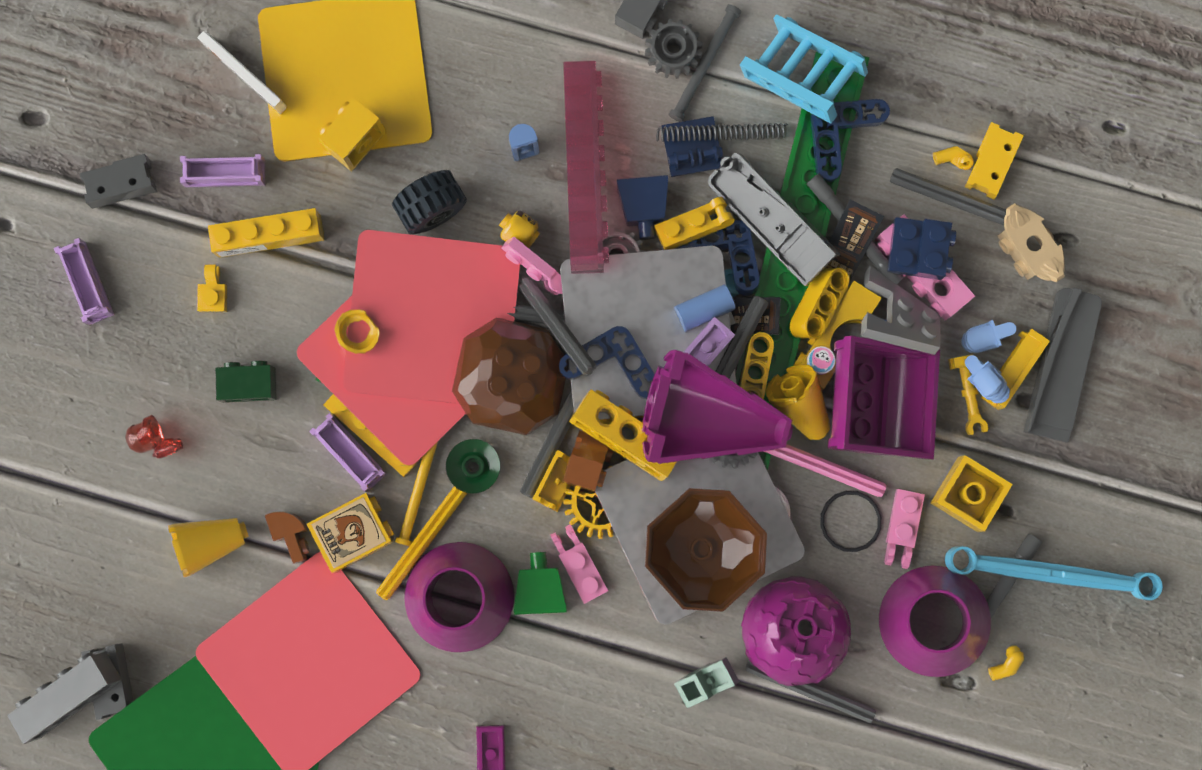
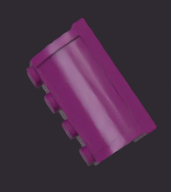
[828,336,940,460]

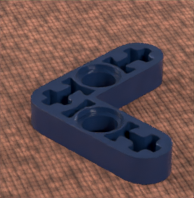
[811,99,890,183]
[674,220,760,296]
[559,326,655,399]

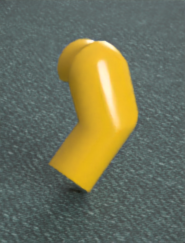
[933,146,974,170]
[988,645,1024,681]

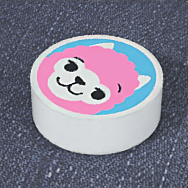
[807,346,835,375]

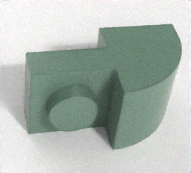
[674,657,740,708]

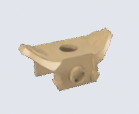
[998,203,1065,282]

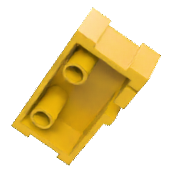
[965,122,1024,200]

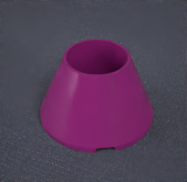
[404,542,514,652]
[879,566,991,677]

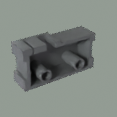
[80,154,157,209]
[81,643,133,720]

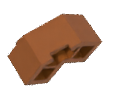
[563,430,613,492]

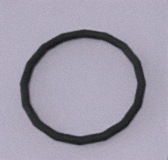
[820,490,882,552]

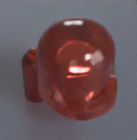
[125,415,183,459]

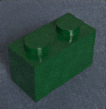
[215,361,276,403]

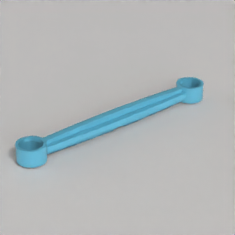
[945,546,1163,600]

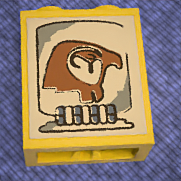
[307,493,395,573]

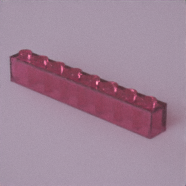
[563,61,609,274]

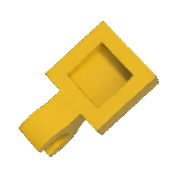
[197,265,227,312]

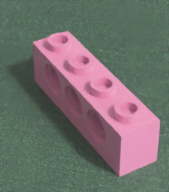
[875,214,975,320]

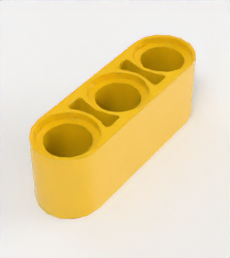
[790,268,849,338]
[739,332,774,400]

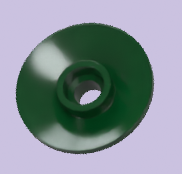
[446,439,500,494]

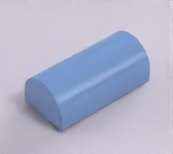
[509,124,540,161]
[674,284,735,332]

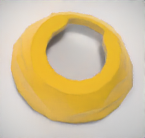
[334,309,380,354]

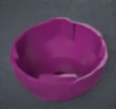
[741,576,851,686]

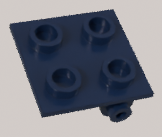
[661,116,723,177]

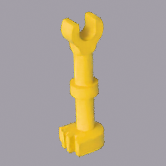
[948,354,988,435]

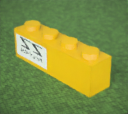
[208,208,325,258]

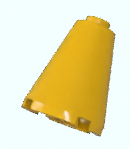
[766,364,831,440]
[168,518,249,578]

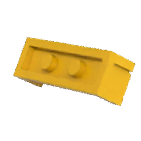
[981,329,1050,410]

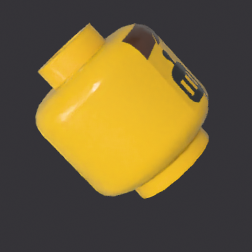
[499,211,540,248]

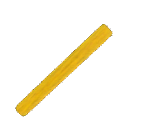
[376,486,467,600]

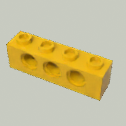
[569,389,677,481]

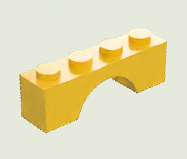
[794,281,881,390]

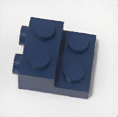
[887,217,956,280]

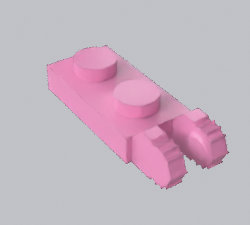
[501,237,562,296]
[884,489,925,569]
[550,524,608,604]

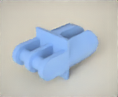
[961,320,1016,353]
[965,355,1010,403]

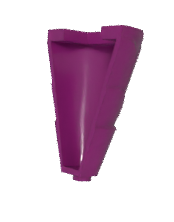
[642,350,793,464]

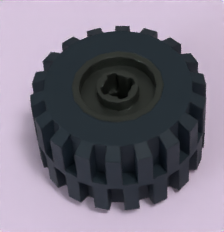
[392,170,467,234]

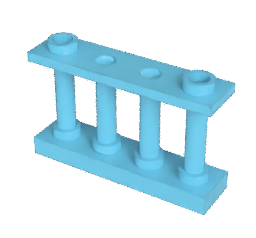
[740,14,868,124]

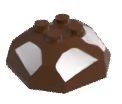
[452,318,569,435]
[645,488,767,612]

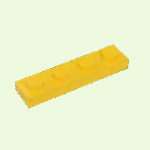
[323,394,422,477]

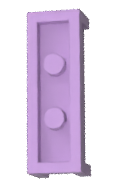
[180,154,265,187]
[54,238,114,325]
[684,317,735,366]
[309,413,387,492]

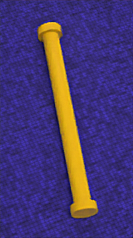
[395,442,438,546]

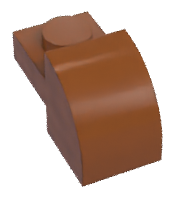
[265,512,310,564]

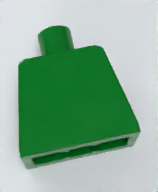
[514,552,567,615]

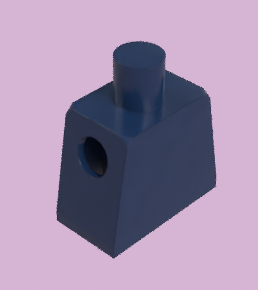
[617,175,668,240]

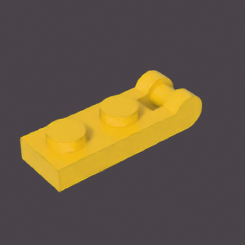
[654,197,735,250]

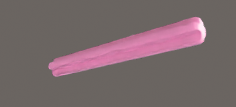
[764,444,886,497]

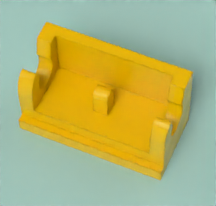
[533,450,571,512]

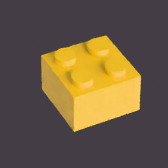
[318,97,386,172]
[930,455,1013,532]

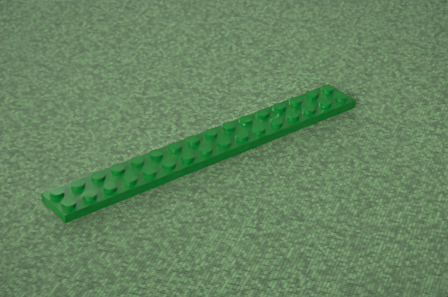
[735,52,870,470]

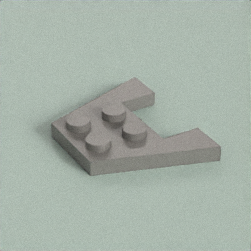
[861,266,940,355]

